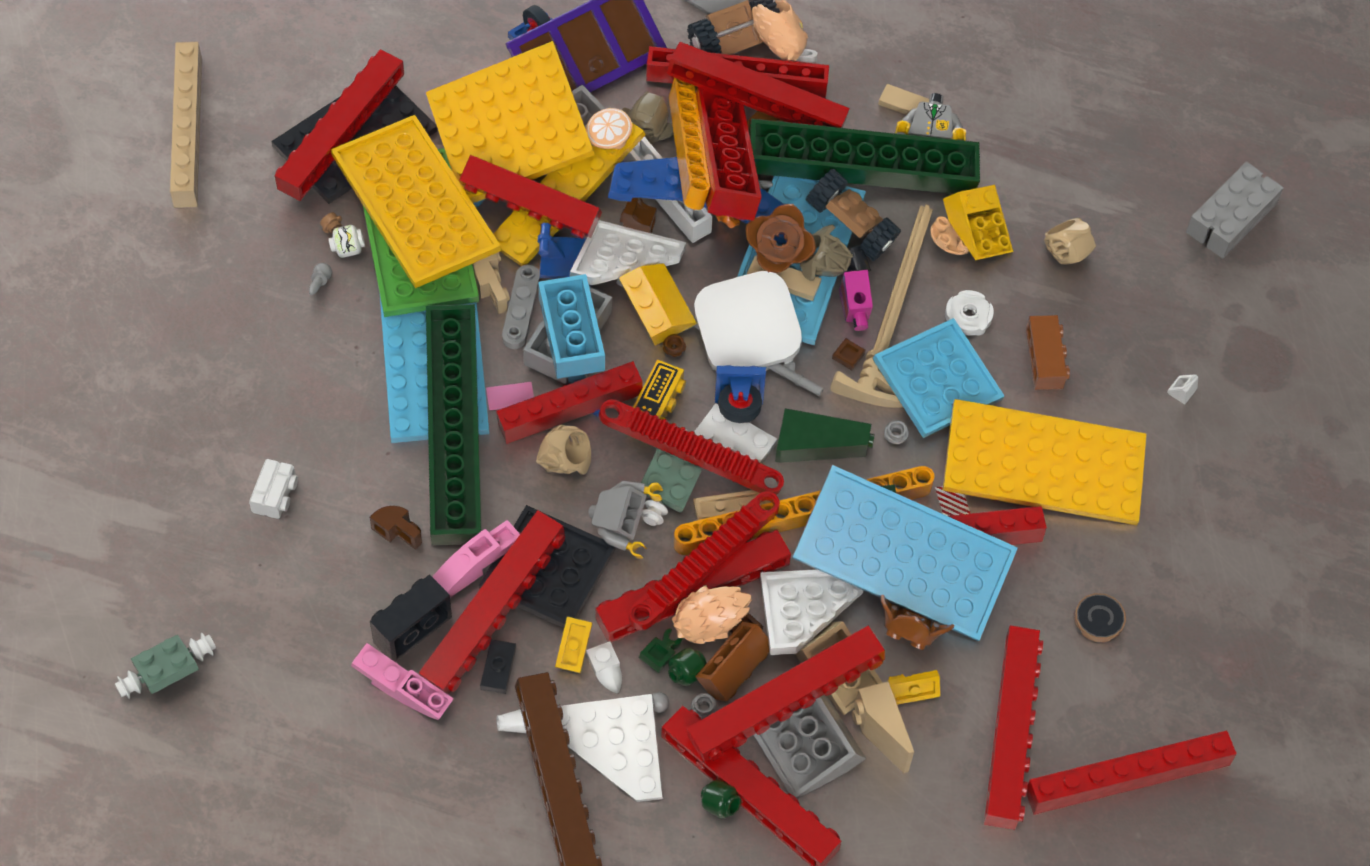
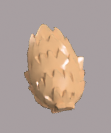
[752,0,808,62]
[672,585,752,644]

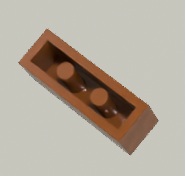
[1026,315,1070,390]
[695,622,770,701]

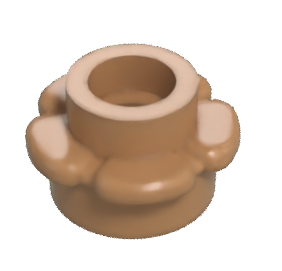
[320,212,342,234]

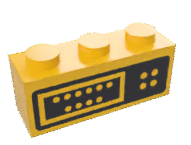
[633,359,686,420]

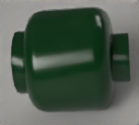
[668,648,707,686]
[701,779,741,819]

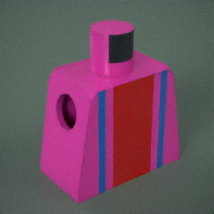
[839,270,873,331]

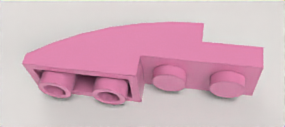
[433,520,520,597]
[351,643,454,720]

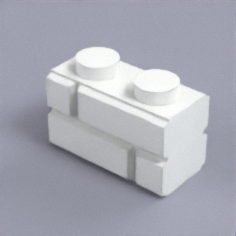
[249,459,298,519]

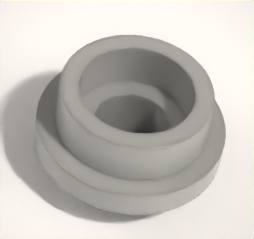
[884,420,909,444]
[691,694,717,719]

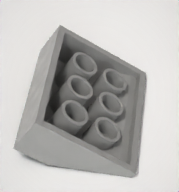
[754,695,866,799]

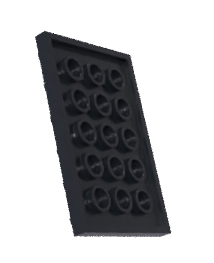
[271,86,438,204]

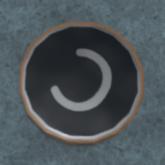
[1074,593,1126,642]

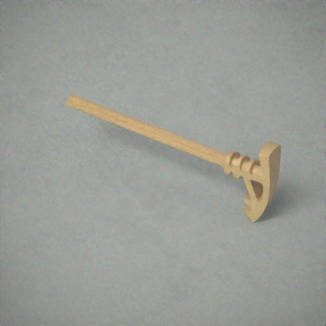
[830,204,933,408]

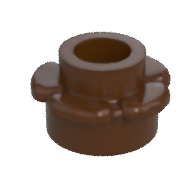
[663,334,686,357]

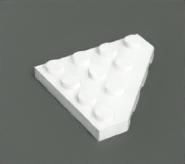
[569,220,686,285]
[760,570,864,655]
[561,694,663,802]

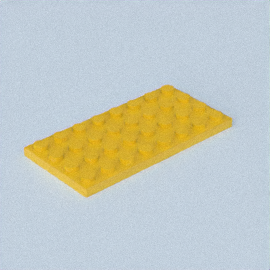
[331,115,501,289]
[942,399,1147,526]

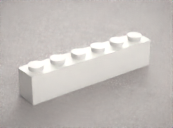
[623,137,712,243]

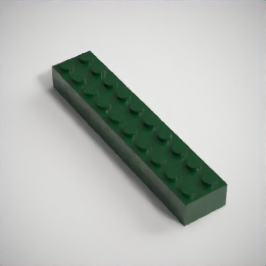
[749,119,980,194]
[426,304,481,546]

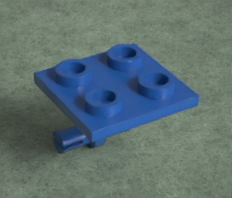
[537,223,587,279]

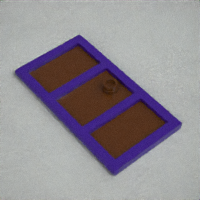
[505,0,667,92]

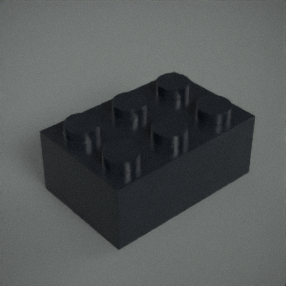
[370,574,452,662]

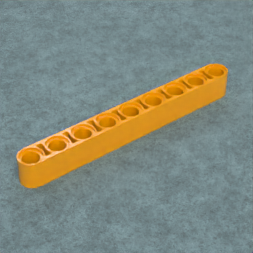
[668,78,710,210]

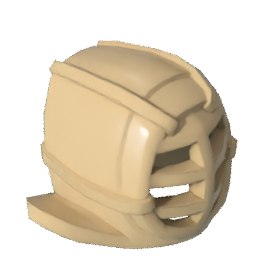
[1044,218,1096,265]
[536,425,591,475]

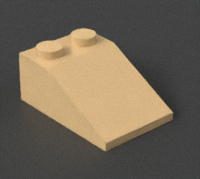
[795,621,883,715]
[852,682,914,773]

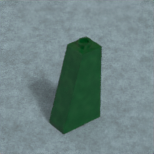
[775,408,875,463]

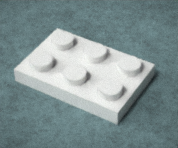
[694,403,777,464]

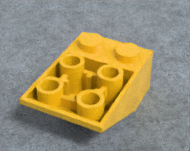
[943,185,1014,260]

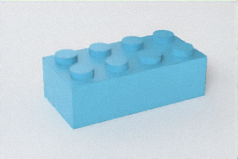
[538,274,605,379]

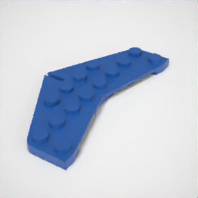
[608,157,787,245]

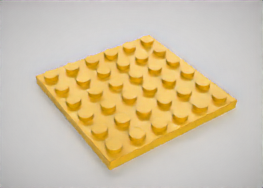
[426,41,595,203]

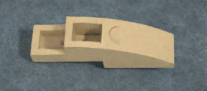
[473,252,510,314]

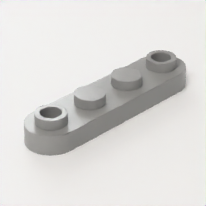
[502,265,540,349]

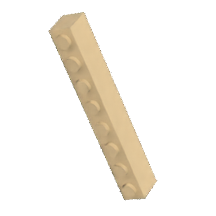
[170,42,202,208]

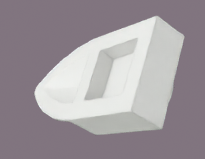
[586,641,622,694]

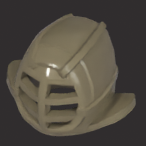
[622,91,674,144]
[800,225,853,281]

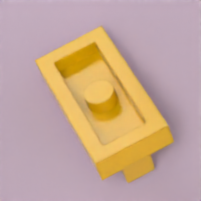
[555,617,593,674]
[887,670,940,705]

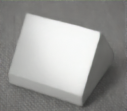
[1167,375,1198,404]

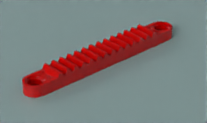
[599,399,784,495]
[629,491,780,630]

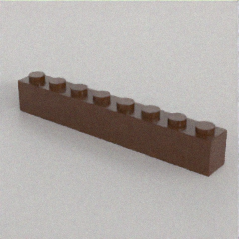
[515,672,602,866]

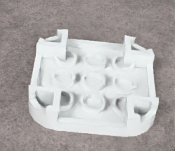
[694,271,802,370]

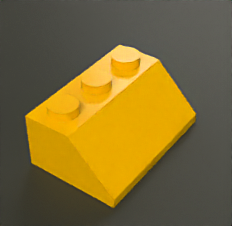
[619,263,697,346]

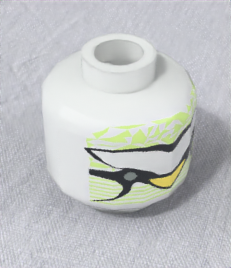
[329,225,365,258]

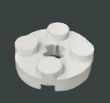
[945,290,994,336]

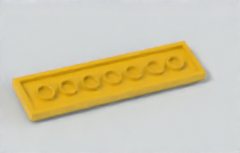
[493,123,645,266]

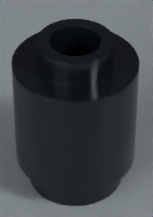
[847,245,872,272]

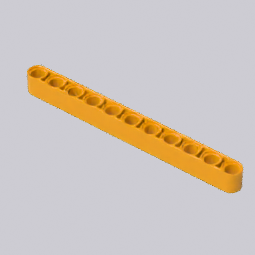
[674,466,935,555]

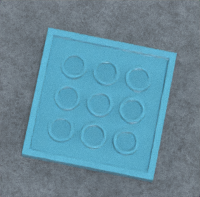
[873,318,1005,438]

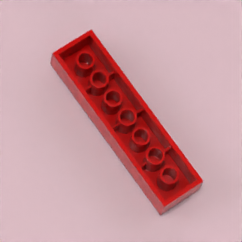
[696,87,762,221]

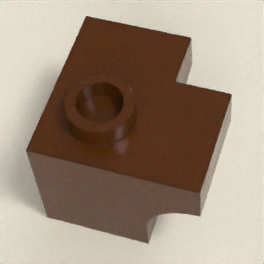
[620,197,657,234]

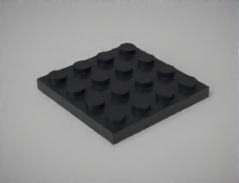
[479,505,616,628]

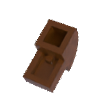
[369,506,422,550]

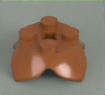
[746,204,816,273]
[880,595,955,650]

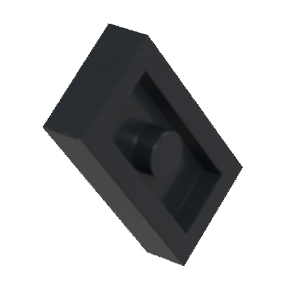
[480,639,516,694]

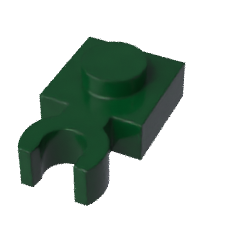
[639,628,683,673]

